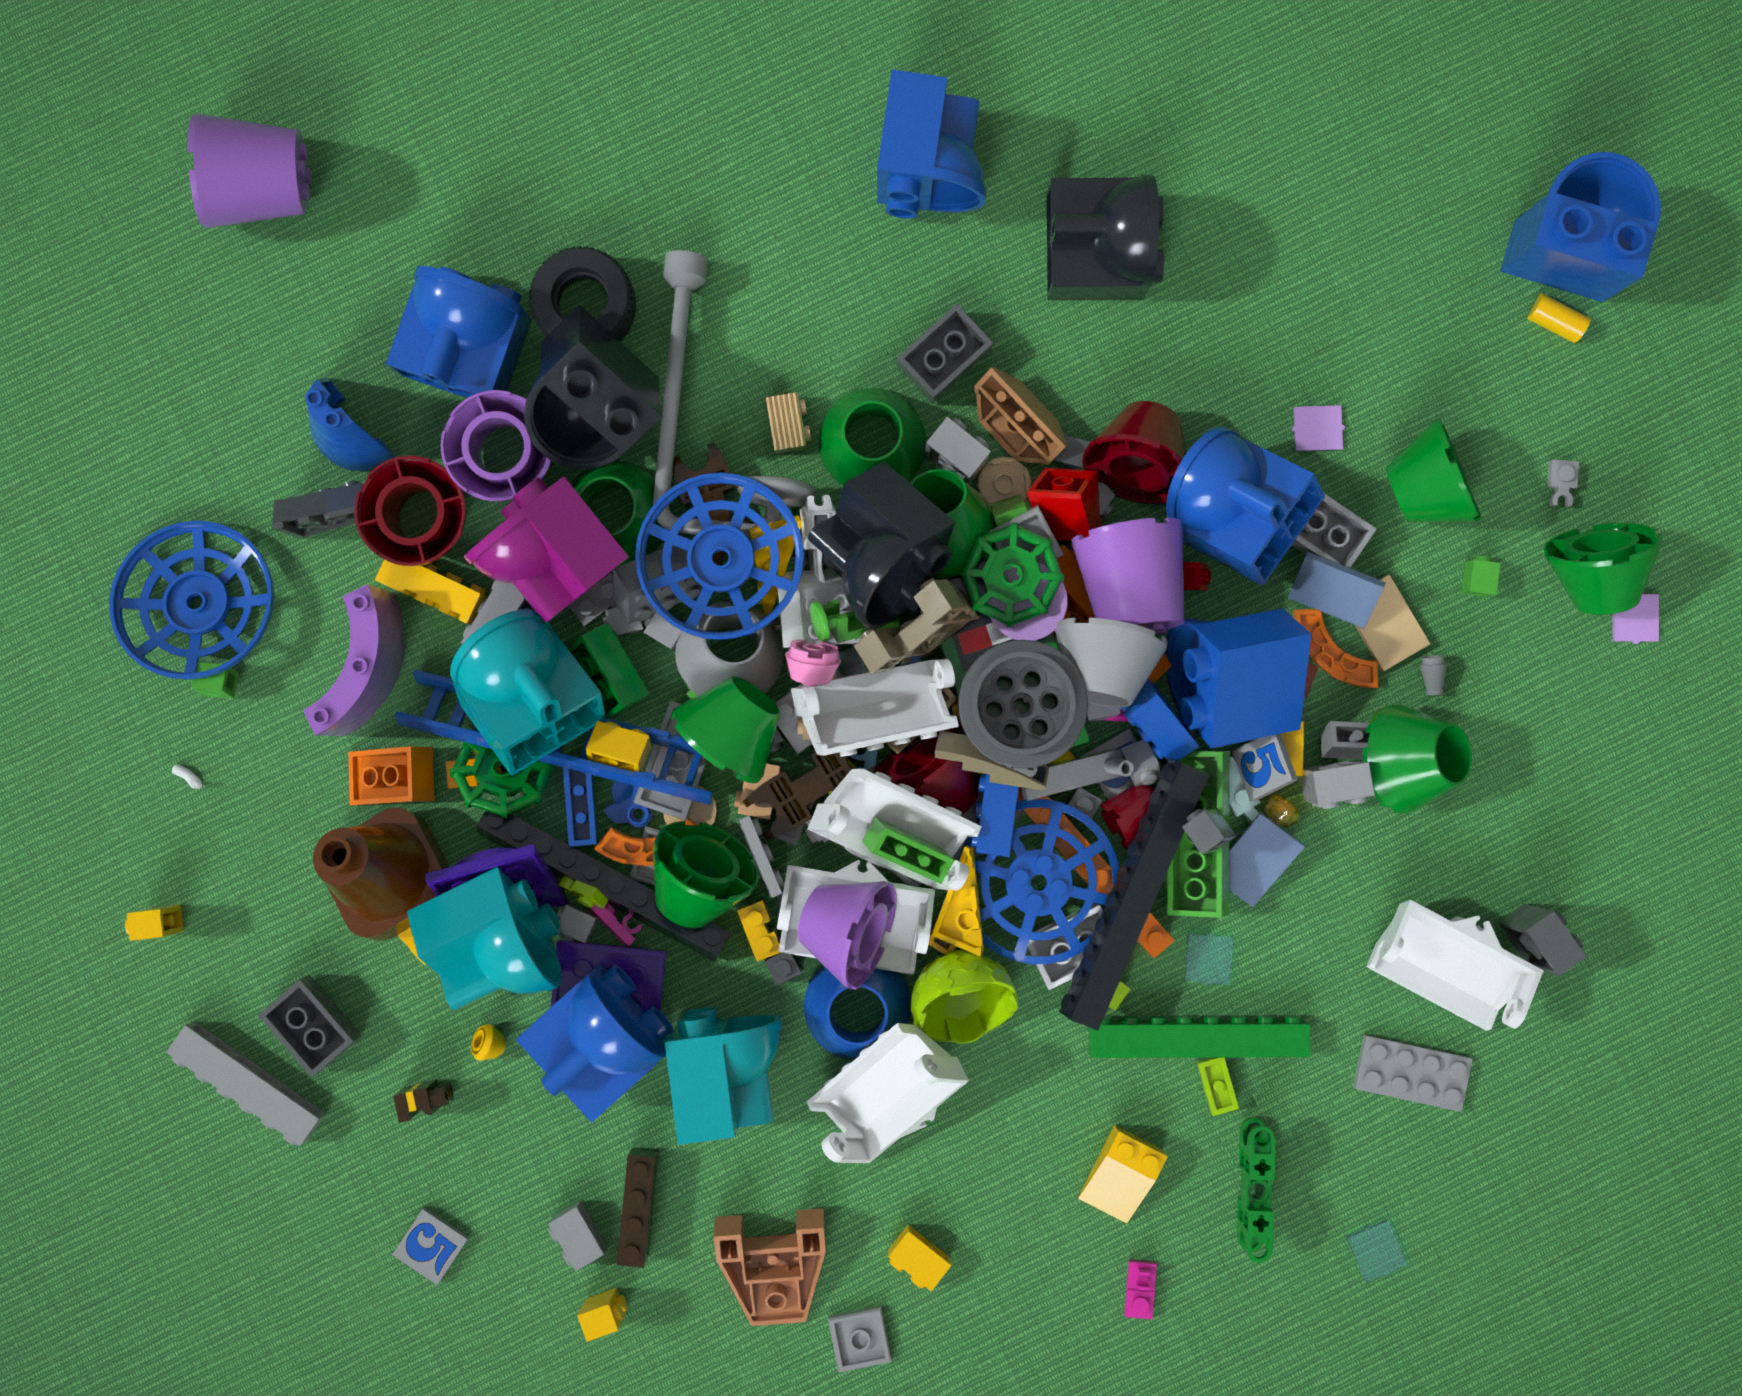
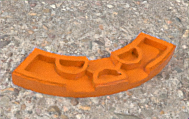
[1293,609,1379,688]
[594,818,698,866]

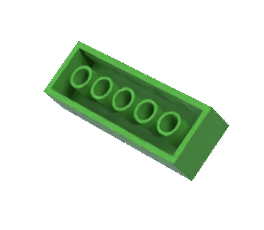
[1167,751,1230,918]

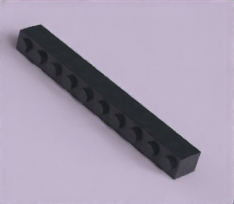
[1059,758,1209,1031]
[476,811,730,962]

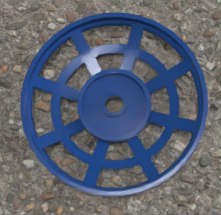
[635,473,804,640]
[109,521,274,680]
[957,799,1119,965]

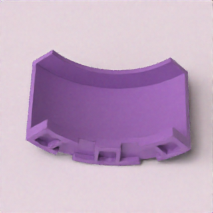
[303,584,405,736]

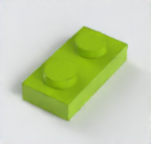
[1196,1058,1239,1116]

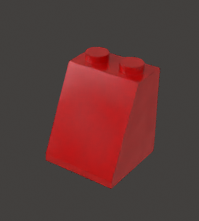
[1028,468,1101,542]

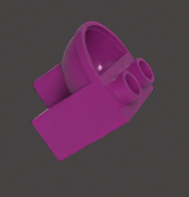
[464,477,629,623]

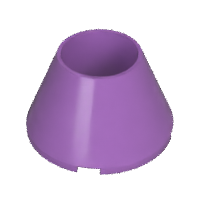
[441,390,551,502]
[798,881,897,990]

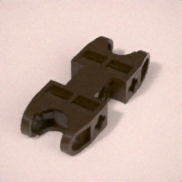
[673,442,750,566]
[743,752,881,840]

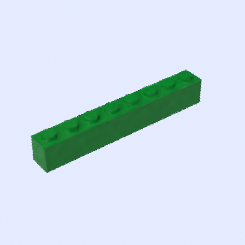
[1088,1016,1310,1058]

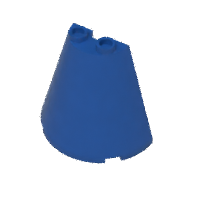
[305,378,396,472]

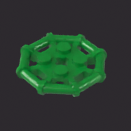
[960,522,1065,628]
[450,741,554,818]

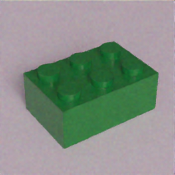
[568,623,649,719]

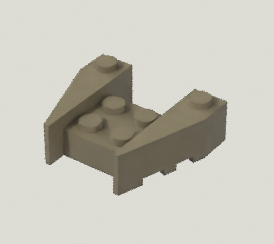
[854,578,980,674]

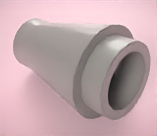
[1419,655,1447,695]

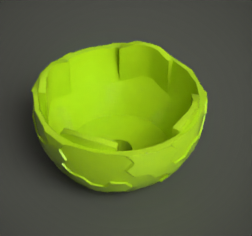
[911,950,1019,1044]

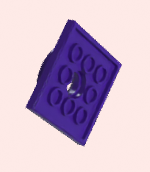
[425,844,568,909]
[551,940,667,1012]

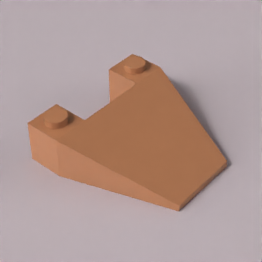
[713,1208,826,1326]

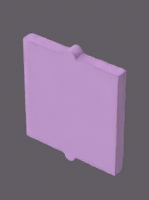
[1292,405,1345,452]
[1612,594,1659,644]

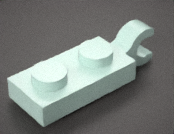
[1230,756,1261,824]

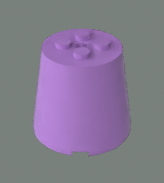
[188,114,312,228]
[1071,518,1184,635]

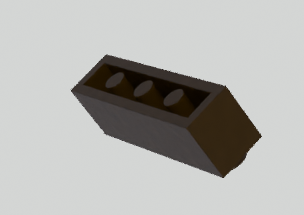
[617,1148,659,1268]

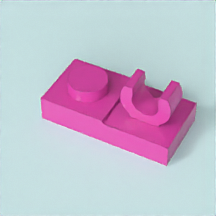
[589,902,642,947]
[1124,1259,1157,1319]

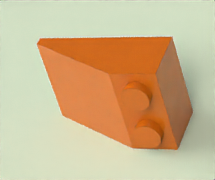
[348,746,434,806]

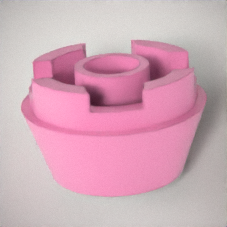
[785,639,841,687]

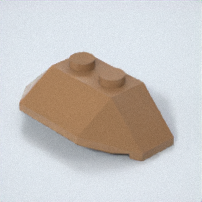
[974,367,1068,465]

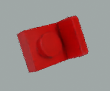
[1183,562,1211,591]

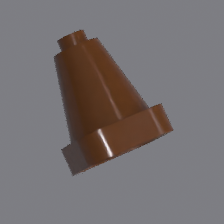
[313,808,450,941]

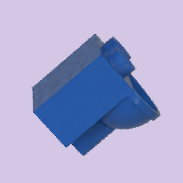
[877,70,987,219]
[1500,152,1661,302]
[386,266,532,398]
[1166,427,1325,586]
[1164,608,1312,748]
[516,963,674,1123]

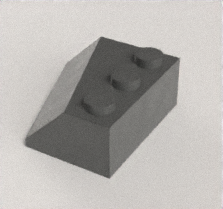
[272,481,363,539]

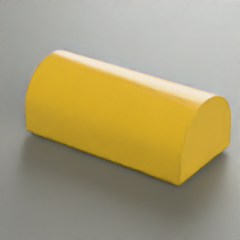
[1527,293,1591,343]

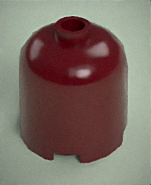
[1099,785,1155,850]

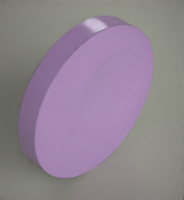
[987,562,1068,641]

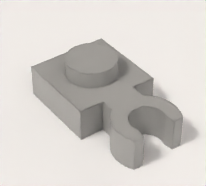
[1547,460,1579,508]

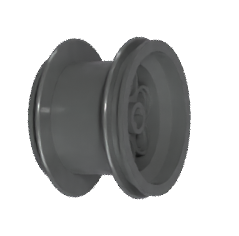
[958,640,1088,768]

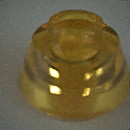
[1265,794,1301,828]

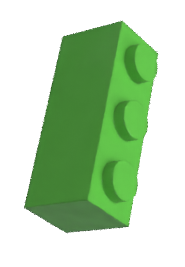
[862,817,955,884]

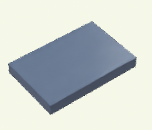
[1288,552,1386,628]
[1229,811,1305,907]

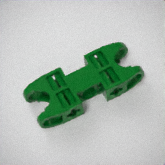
[1237,1117,1276,1263]

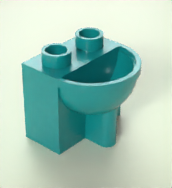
[450,609,606,776]
[407,867,562,1011]
[665,1007,782,1145]

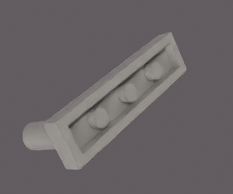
[1021,748,1134,801]

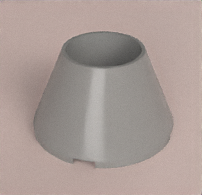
[675,601,784,696]
[1055,618,1168,707]

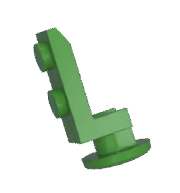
[810,599,899,644]

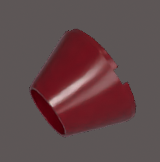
[1082,401,1187,504]
[354,455,466,566]
[879,722,979,816]

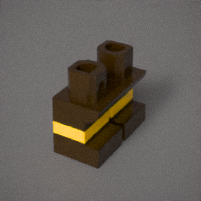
[393,1080,454,1123]

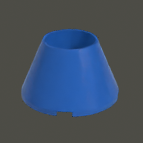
[804,965,911,1060]

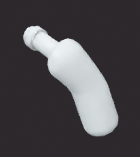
[172,764,202,789]

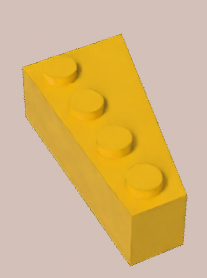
[375,560,488,624]

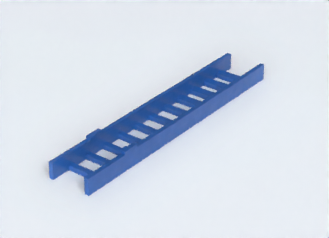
[395,670,712,805]

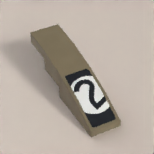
[935,731,1049,791]

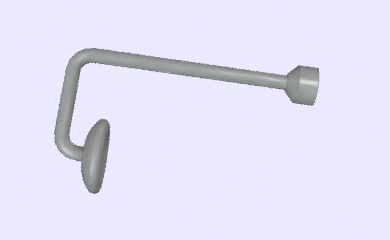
[653,250,817,540]

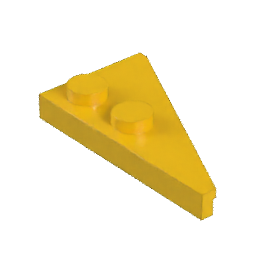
[748,516,802,615]
[932,845,984,956]

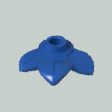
[604,781,653,828]

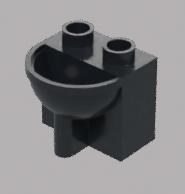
[1046,175,1164,300]
[524,305,662,469]
[808,461,956,629]

